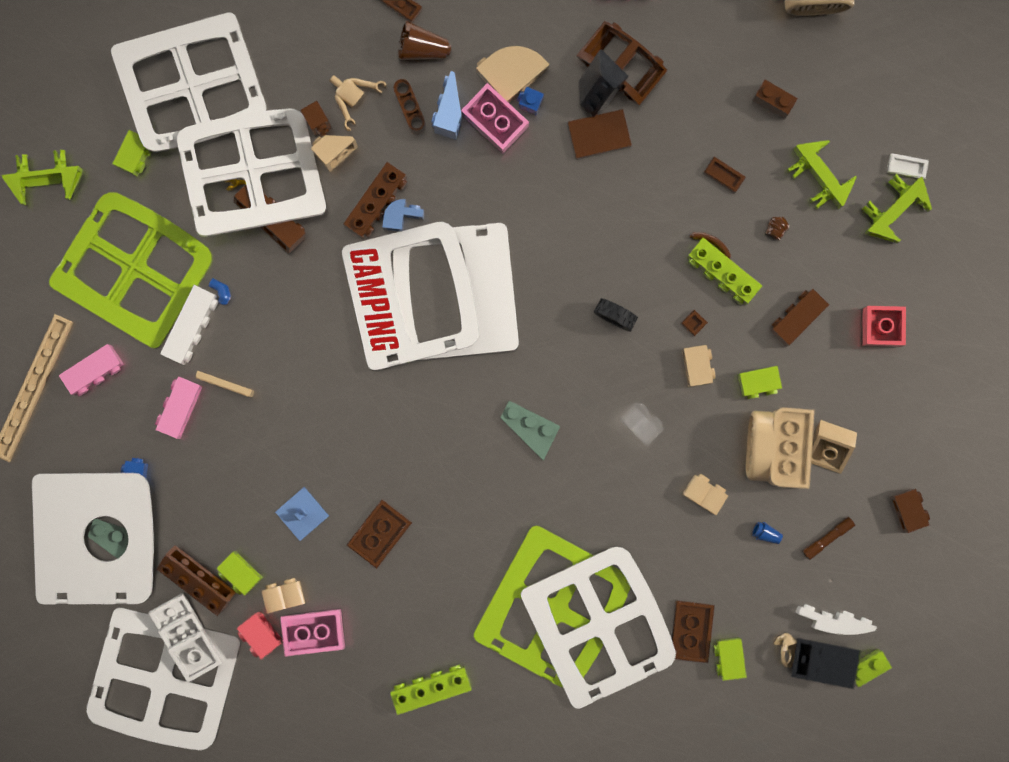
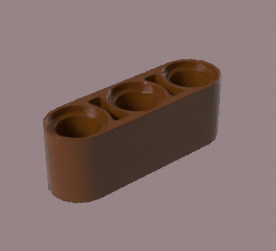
[393,79,426,135]

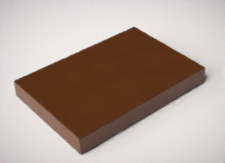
[568,109,632,159]
[347,500,412,569]
[671,600,715,663]

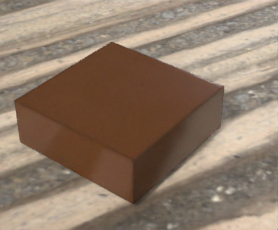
[680,310,708,337]

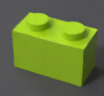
[112,130,152,177]
[737,366,782,399]
[217,551,263,595]
[713,637,746,681]
[855,649,892,687]

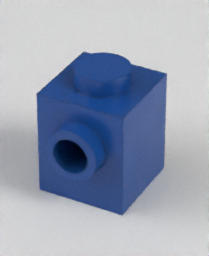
[517,86,544,116]
[121,458,148,479]

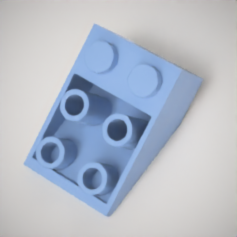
[431,71,462,140]

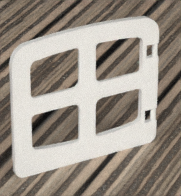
[111,13,266,152]
[177,109,326,237]
[521,547,676,708]
[87,608,240,750]

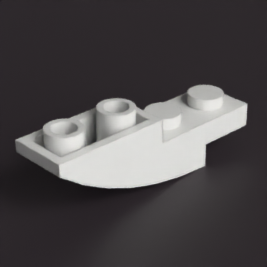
[795,604,877,635]

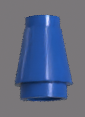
[752,522,783,544]

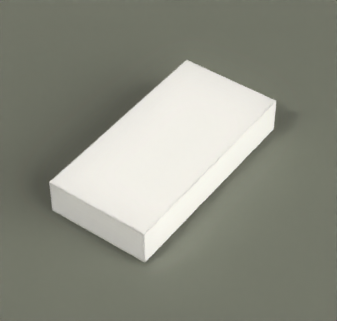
[887,153,929,180]

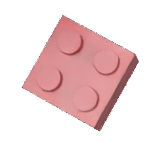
[862,306,906,347]
[237,611,283,659]

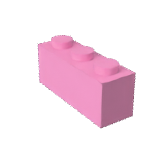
[59,344,124,396]
[155,376,203,439]

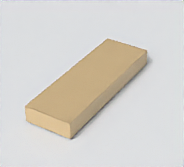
[195,371,254,398]

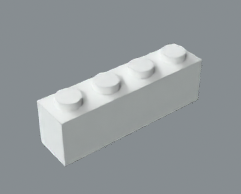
[160,285,218,365]

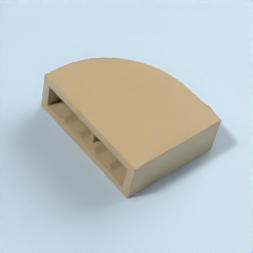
[476,46,549,103]

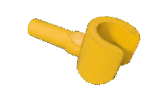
[225,179,246,191]

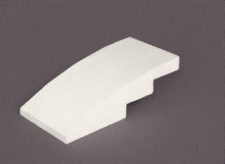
[149,593,222,683]

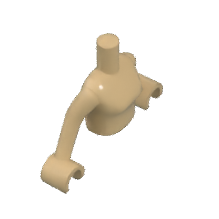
[329,75,387,131]

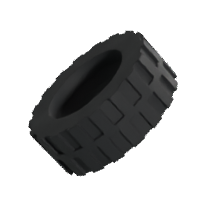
[594,298,638,332]

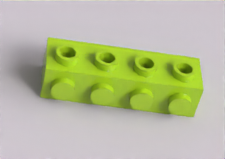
[687,238,762,305]
[390,665,472,715]

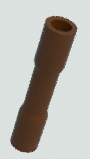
[803,517,856,560]

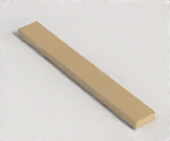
[0,314,74,462]

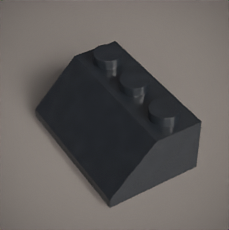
[579,49,629,117]

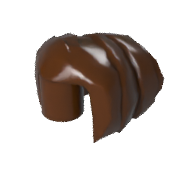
[766,217,789,241]

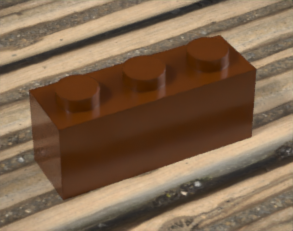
[770,289,830,347]

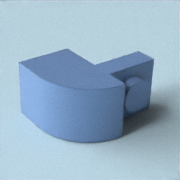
[382,199,424,232]

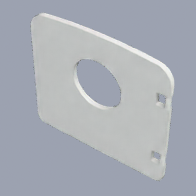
[32,473,154,604]

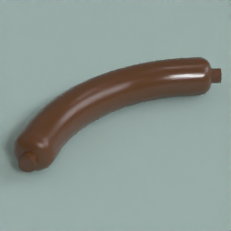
[690,232,731,259]

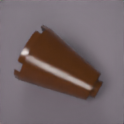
[398,21,451,60]

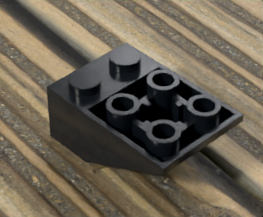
[791,638,861,689]

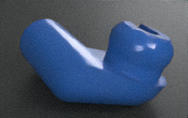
[209,278,231,305]

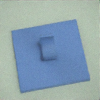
[275,487,329,541]

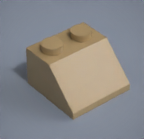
[311,135,358,172]
[811,420,857,474]

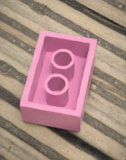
[461,83,529,154]
[281,609,345,656]

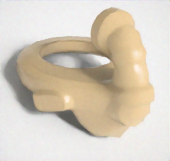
[774,633,797,668]

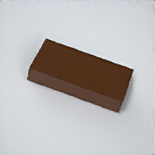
[703,157,746,194]

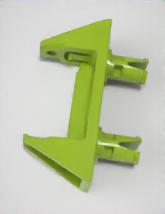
[787,140,857,209]
[2,150,83,206]
[862,174,932,243]

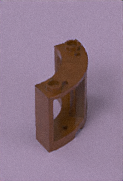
[576,21,668,105]

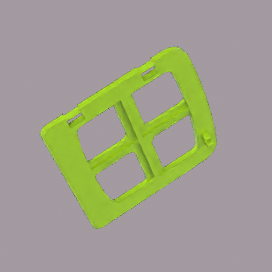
[49,192,212,349]
[474,525,631,688]

